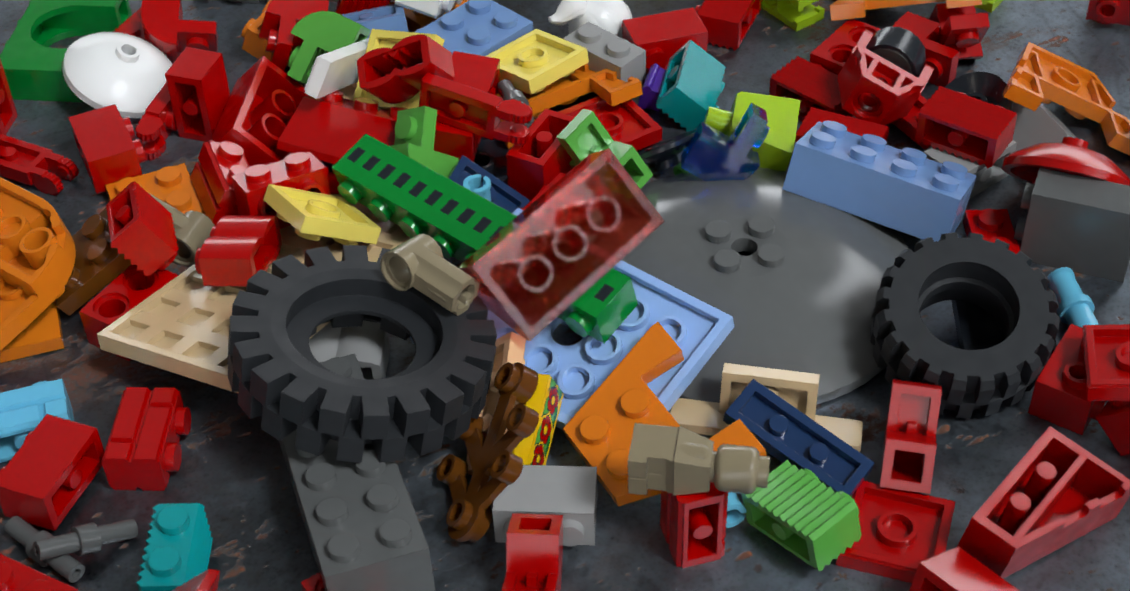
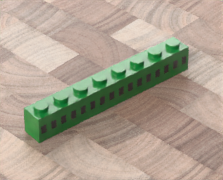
[332,134,638,344]

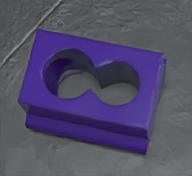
[638,63,666,112]

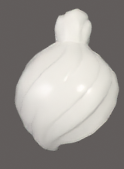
[548,0,632,38]

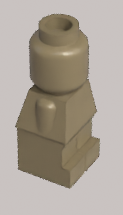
[628,423,770,496]

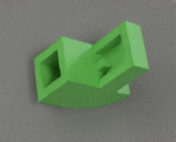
[287,11,371,84]
[390,106,458,178]
[556,109,653,197]

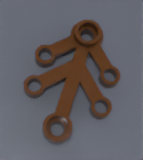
[437,362,539,542]

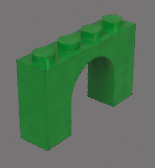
[0,0,132,103]

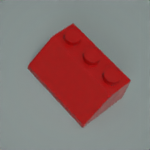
[210,56,309,166]
[277,90,408,164]

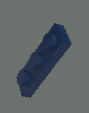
[723,379,874,496]

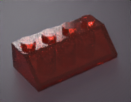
[458,148,665,341]

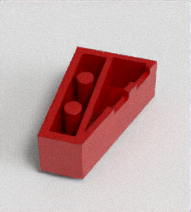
[957,426,1130,579]

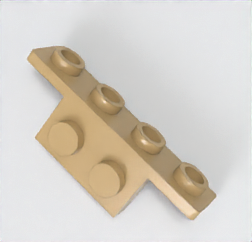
[670,363,863,452]

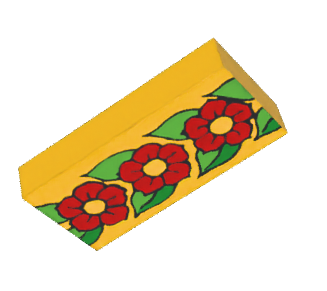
[512,374,564,465]

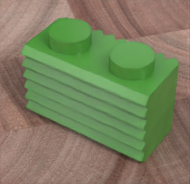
[741,460,862,571]

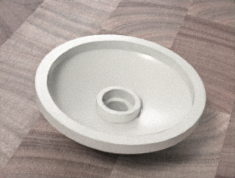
[62,32,172,118]

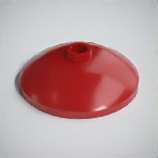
[1002,137,1130,186]

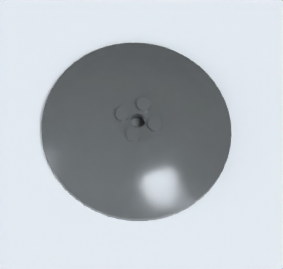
[593,167,908,405]

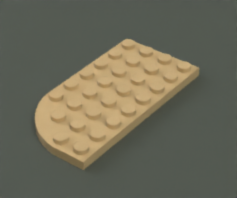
[97,194,411,394]

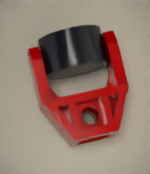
[837,27,934,125]

